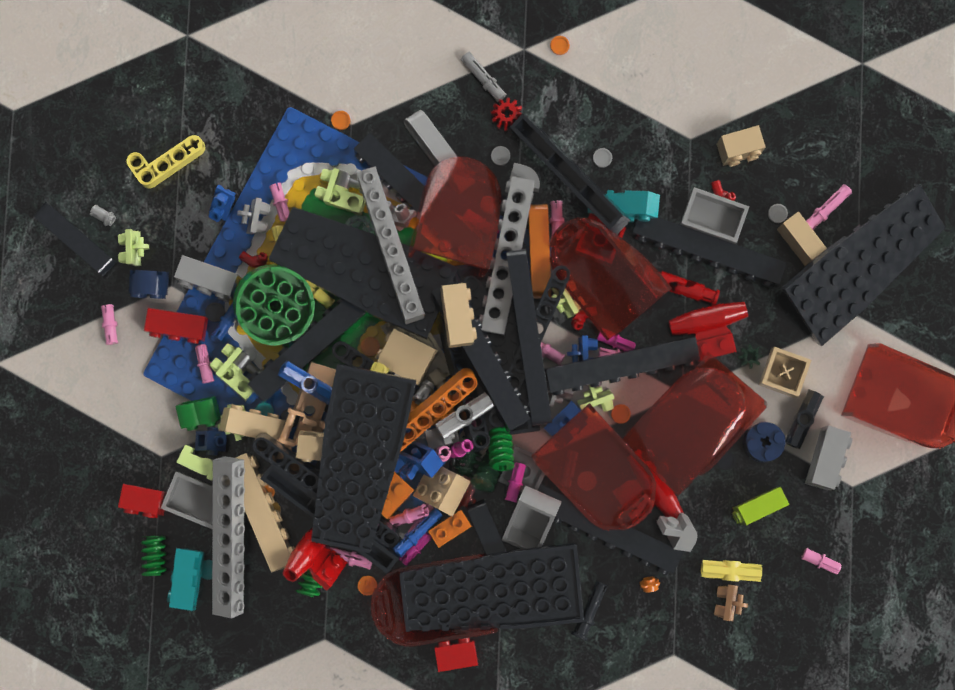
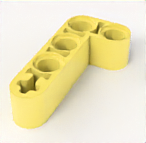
[127,135,205,188]

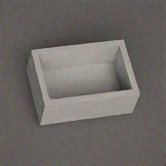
[680,187,749,244]
[174,255,242,303]
[805,426,852,490]
[161,472,213,529]
[502,485,562,549]

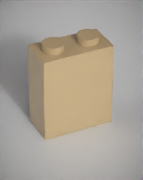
[777,211,827,266]
[376,329,438,385]

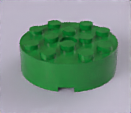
[233,264,315,346]

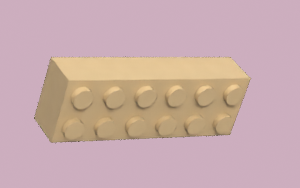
[236,453,295,572]

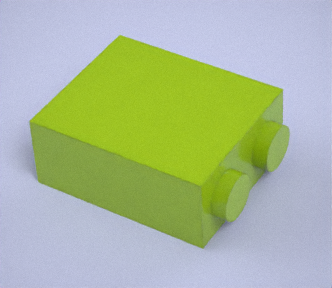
[732,487,789,525]

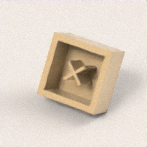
[717,125,765,167]
[758,347,812,398]
[413,467,471,517]

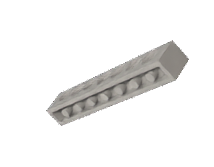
[357,166,424,324]
[479,176,535,336]
[212,456,245,618]

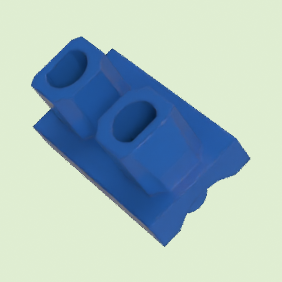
[208,185,236,222]
[567,336,598,363]

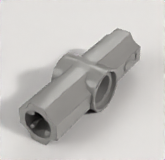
[435,392,494,439]

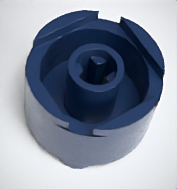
[129,270,169,299]
[743,422,785,462]

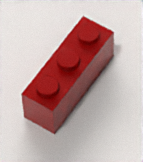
[144,308,208,344]

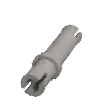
[460,51,507,102]

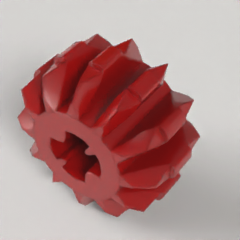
[491,98,522,131]

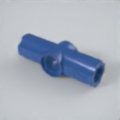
[278,360,332,405]

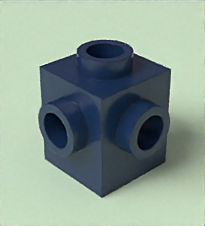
[195,427,227,455]

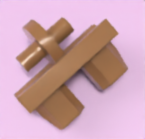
[714,585,748,621]

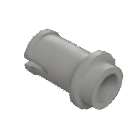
[90,204,116,226]
[412,380,435,405]

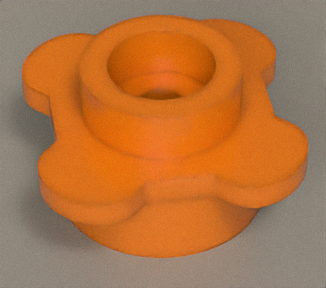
[639,576,660,592]

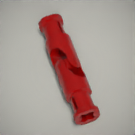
[641,266,720,306]

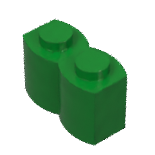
[175,396,221,431]

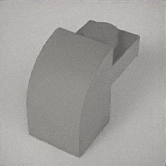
[509,163,540,203]
[425,428,460,450]
[657,513,697,552]

